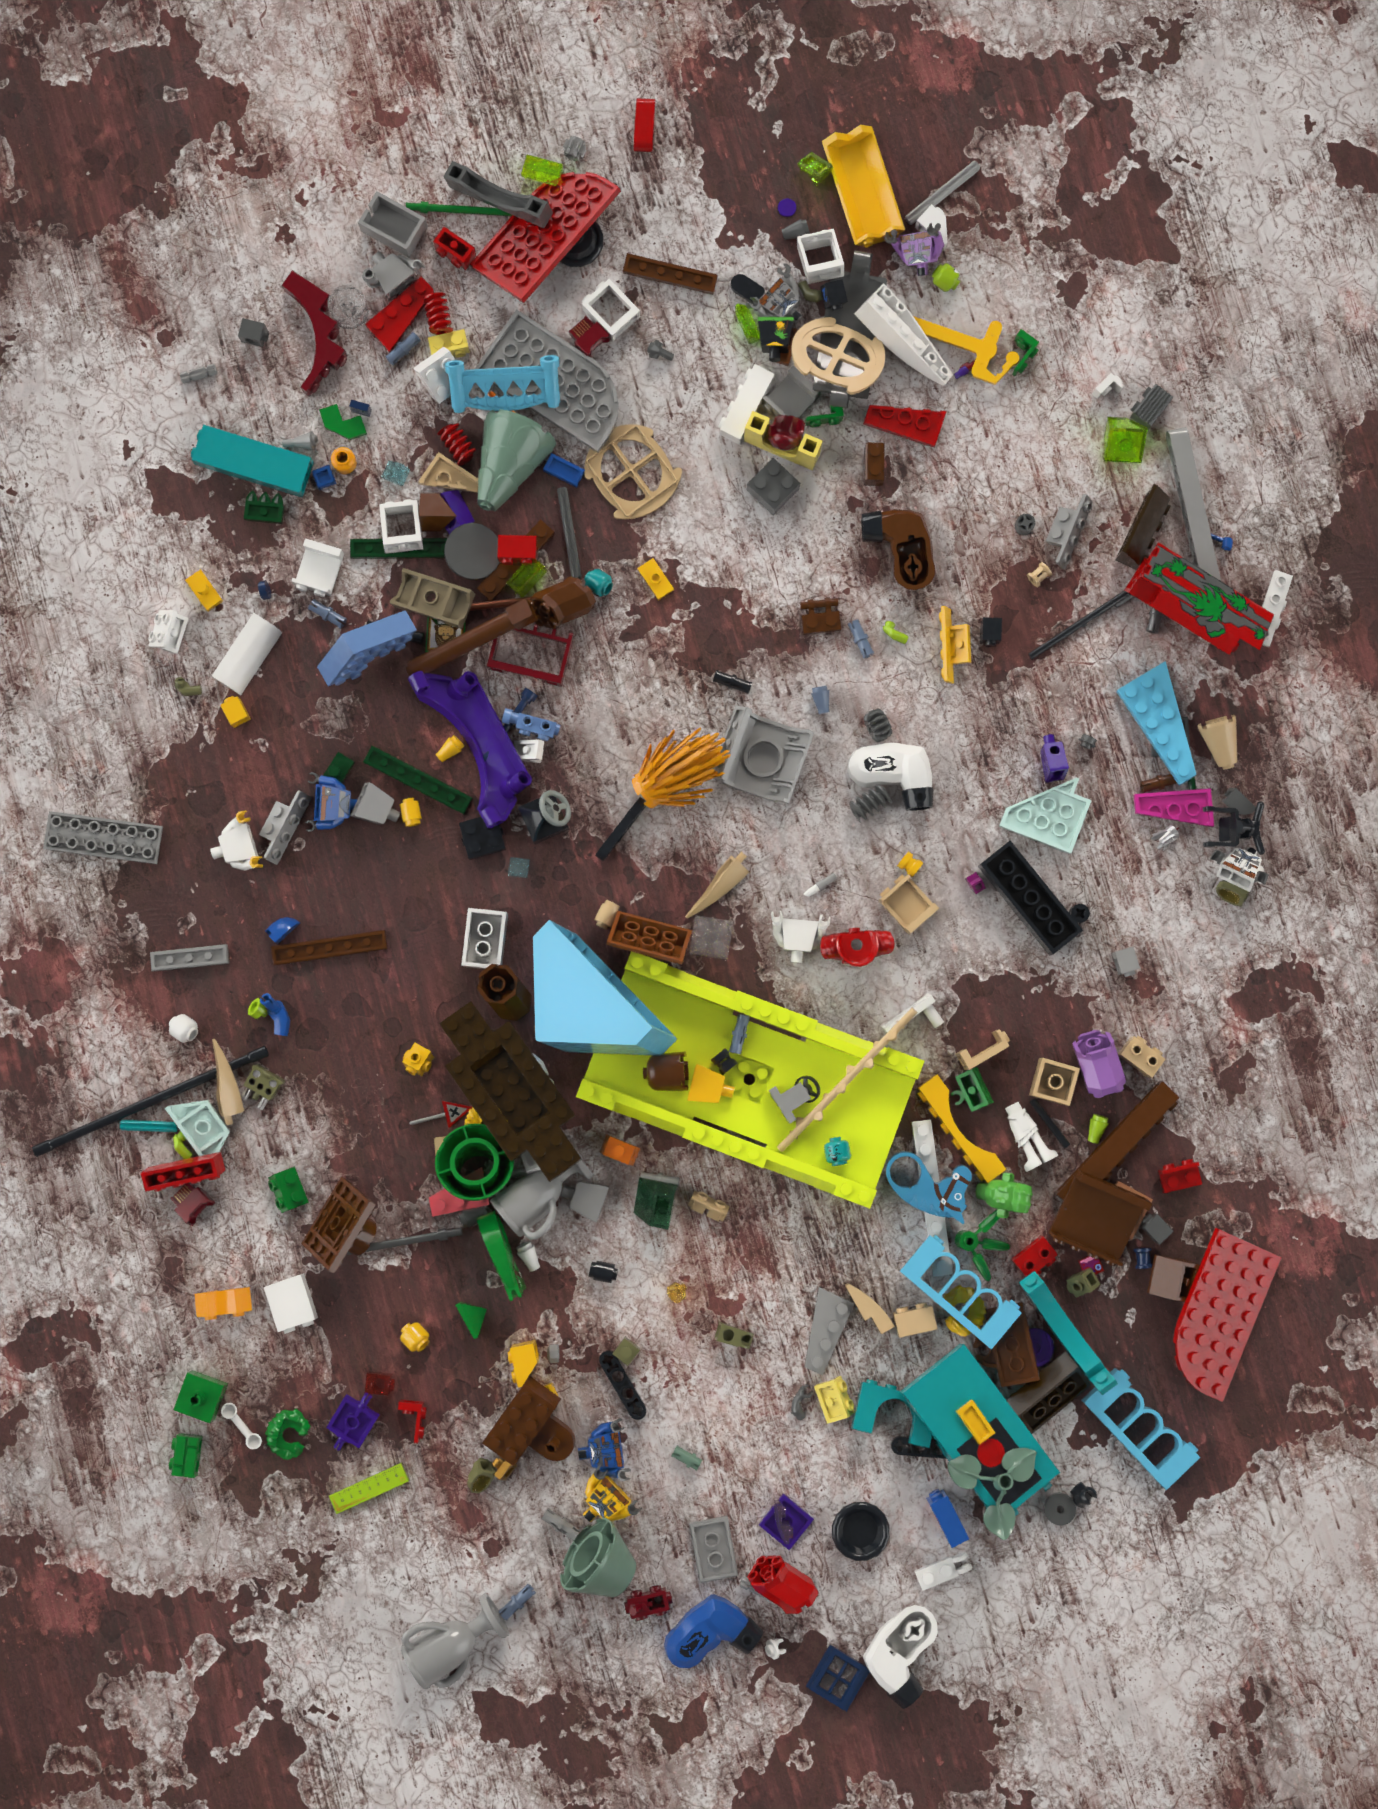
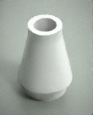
[516,1241,540,1272]

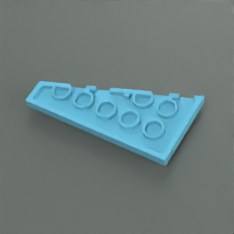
[1117,661,1196,786]

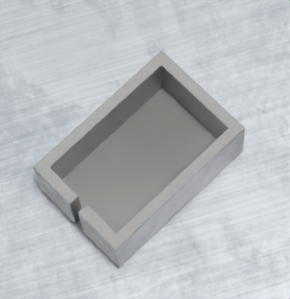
[358,191,428,258]

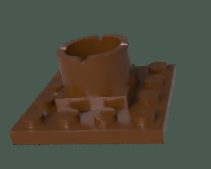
[301,1176,377,1274]

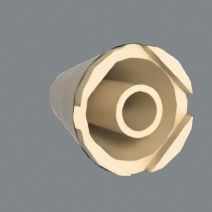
[1197,715,1237,770]

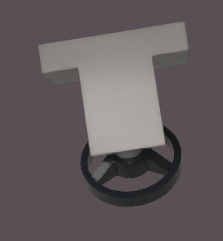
[768,1075,820,1124]

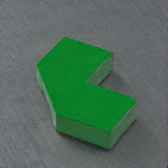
[319,404,367,440]

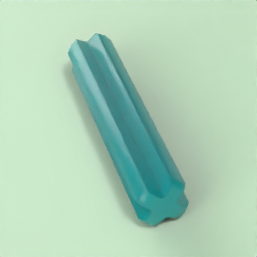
[120,1120,178,1132]

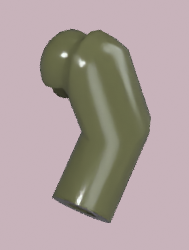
[798,280,823,302]
[175,677,202,696]

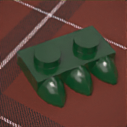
[244,491,284,524]

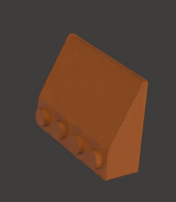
[606,911,692,965]

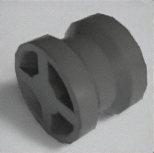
[1015,514,1035,536]

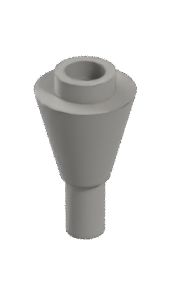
[282,431,318,450]

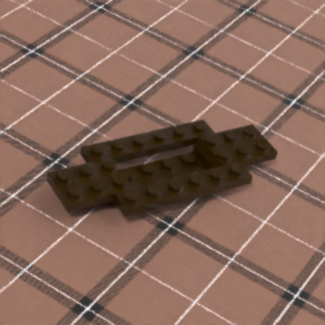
[439,1001,582,1182]

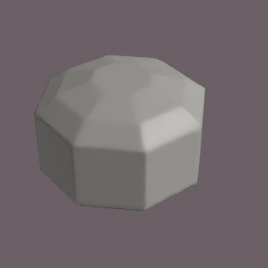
[547,1344,559,1363]

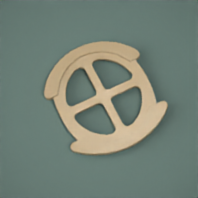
[791,317,885,395]
[584,424,682,520]

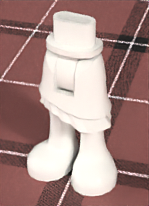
[1005,1102,1058,1172]

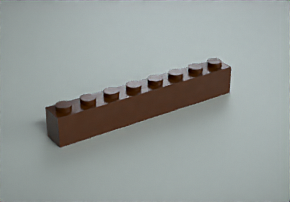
[1054,1081,1180,1202]

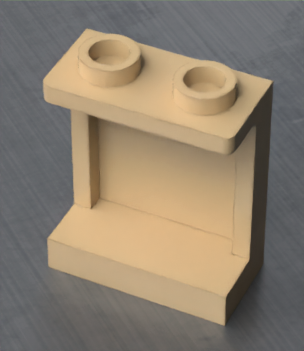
[879,874,939,935]
[955,1029,1010,1070]

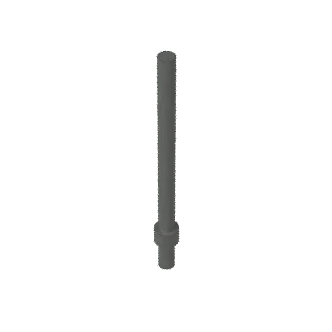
[347,1228,463,1255]

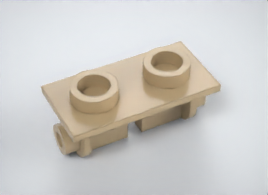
[688,1190,730,1222]

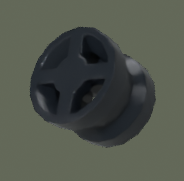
[1069,904,1090,924]

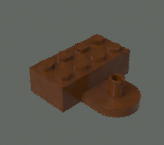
[482,1376,575,1466]

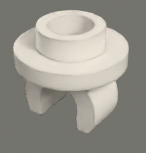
[765,1638,786,1660]

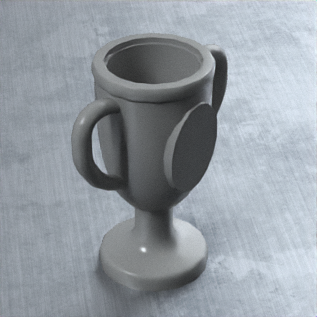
[490,1160,594,1240]
[401,1593,510,1690]

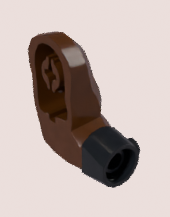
[861,509,935,590]

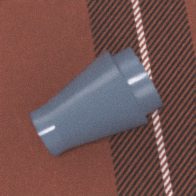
[811,685,830,714]

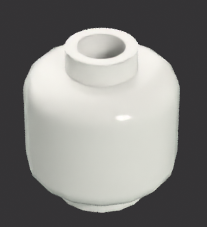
[169,1014,198,1043]

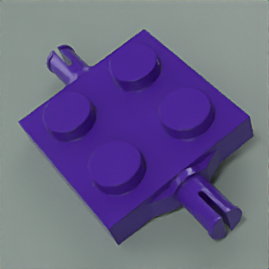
[326,1393,380,1451]

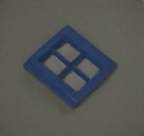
[806,1644,870,1712]

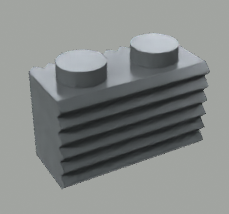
[1130,384,1173,431]

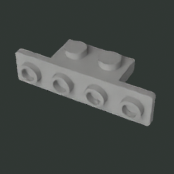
[1046,494,1093,570]
[259,790,311,865]

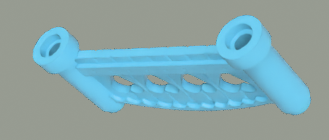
[445,355,560,413]

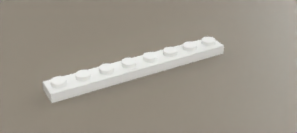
[911,1119,953,1277]

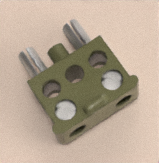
[241,1064,285,1110]

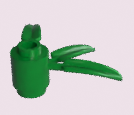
[955,1210,1010,1282]

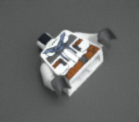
[1210,847,1269,892]

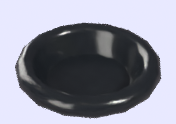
[560,221,604,267]
[832,1502,890,1561]

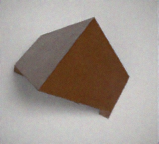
[419,493,456,531]

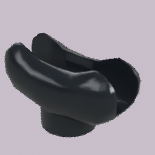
[1070,1482,1097,1508]

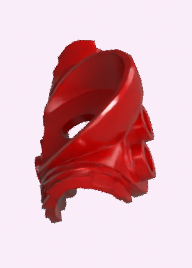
[820,928,895,967]

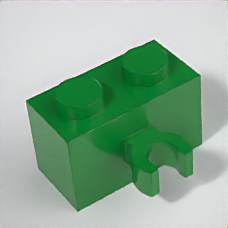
[951,1068,994,1112]

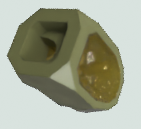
[1216,880,1250,907]
[467,1458,496,1493]

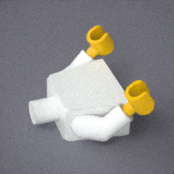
[210,810,263,871]

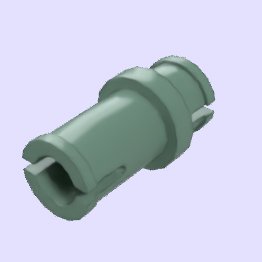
[671,1445,703,1471]

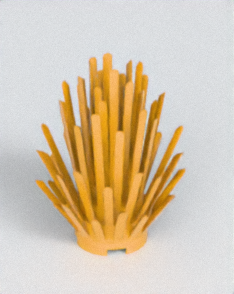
[632,727,731,809]

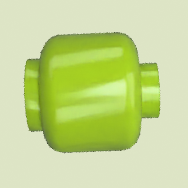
[931,263,960,292]

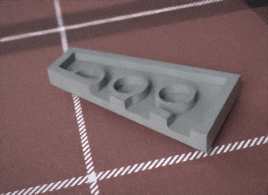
[804,1287,854,1375]

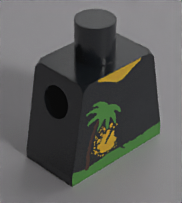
[758,317,794,362]

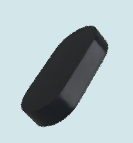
[731,274,765,304]

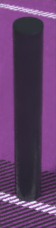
[1029,1098,1070,1149]

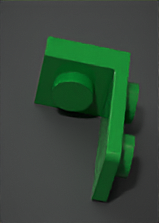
[1012,329,1039,377]
[805,405,844,428]

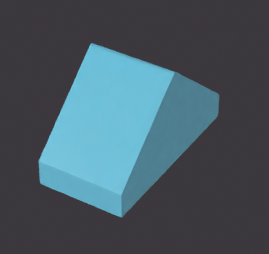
[533,920,677,1055]

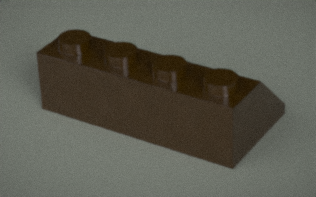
[1115,484,1171,570]
[1006,1351,1091,1434]

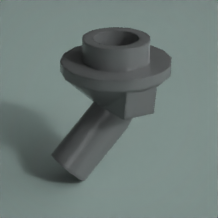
[647,340,674,361]

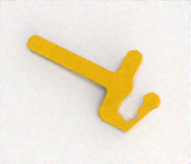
[913,316,1019,385]

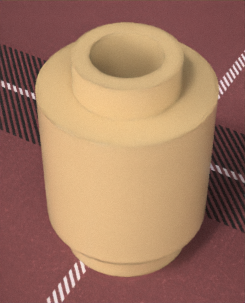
[594,900,620,930]

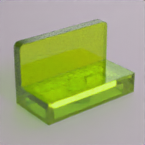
[521,154,564,186]

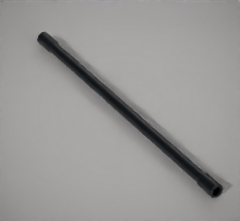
[32,1045,269,1157]

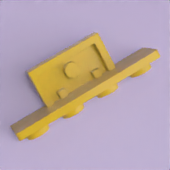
[939,606,971,684]

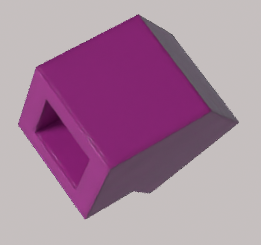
[965,872,986,894]

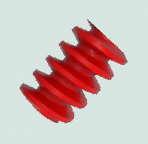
[423,292,453,335]
[438,423,476,466]

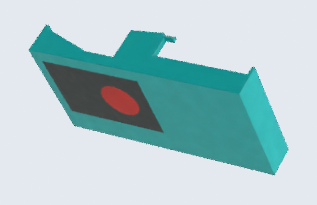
[899,1344,1060,1516]

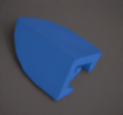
[265,917,300,944]

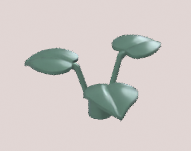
[947,1448,1037,1540]

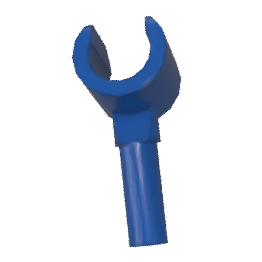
[1211,533,1233,551]

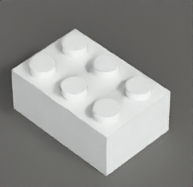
[461,908,508,969]

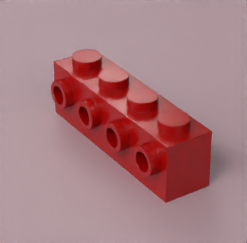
[140,1152,226,1192]

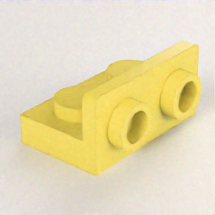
[428,329,470,358]
[814,1376,854,1424]

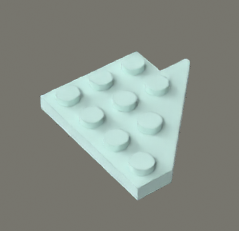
[999,778,1092,854]

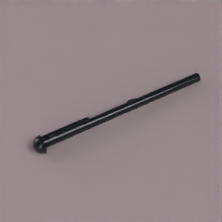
[1028,591,1134,660]

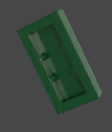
[318,752,355,784]

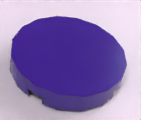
[1029,1328,1054,1367]

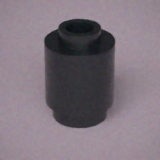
[589,1261,618,1283]

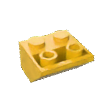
[508,1340,540,1388]

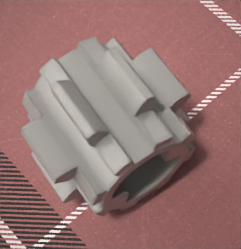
[563,136,587,161]

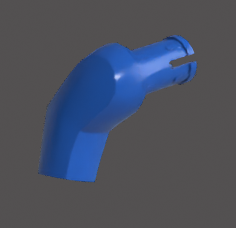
[260,993,291,1036]

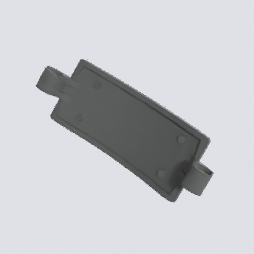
[813,250,887,408]

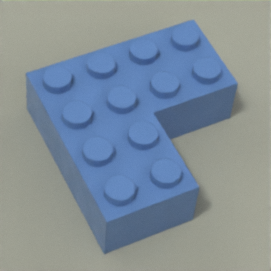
[317,610,417,686]

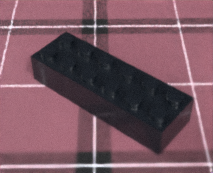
[978,840,1083,956]

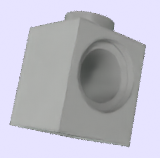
[1111,947,1140,977]

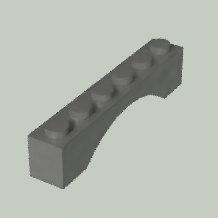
[443,161,553,228]

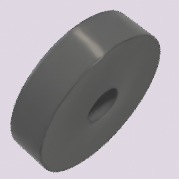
[1044,1492,1076,1526]

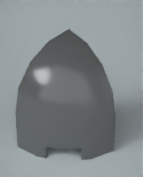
[1222,788,1256,815]

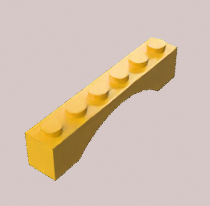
[917,1074,1007,1183]

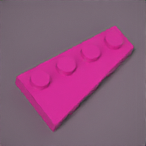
[1133,789,1214,827]

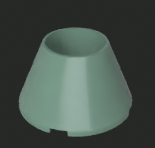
[560,1518,636,1597]

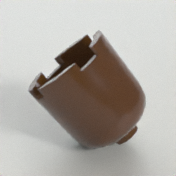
[643,1051,689,1091]

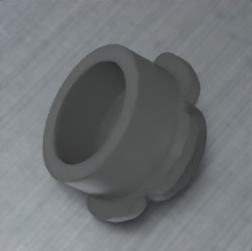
[1078,734,1097,750]

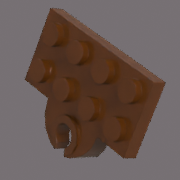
[973,1302,1041,1387]

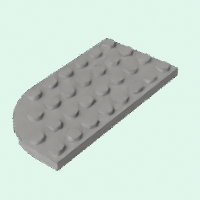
[475,309,619,453]

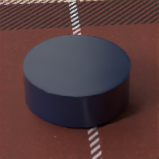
[258,580,271,600]

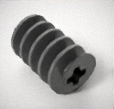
[849,785,893,823]

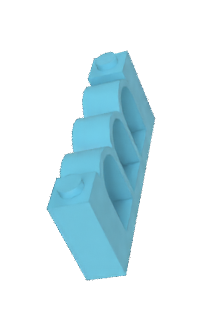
[900,1235,1021,1349]
[1081,1368,1200,1490]

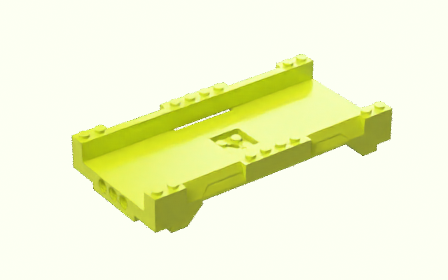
[576,951,924,1209]

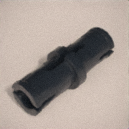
[713,670,752,694]

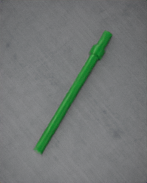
[406,201,512,216]

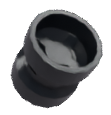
[711,1048,737,1075]

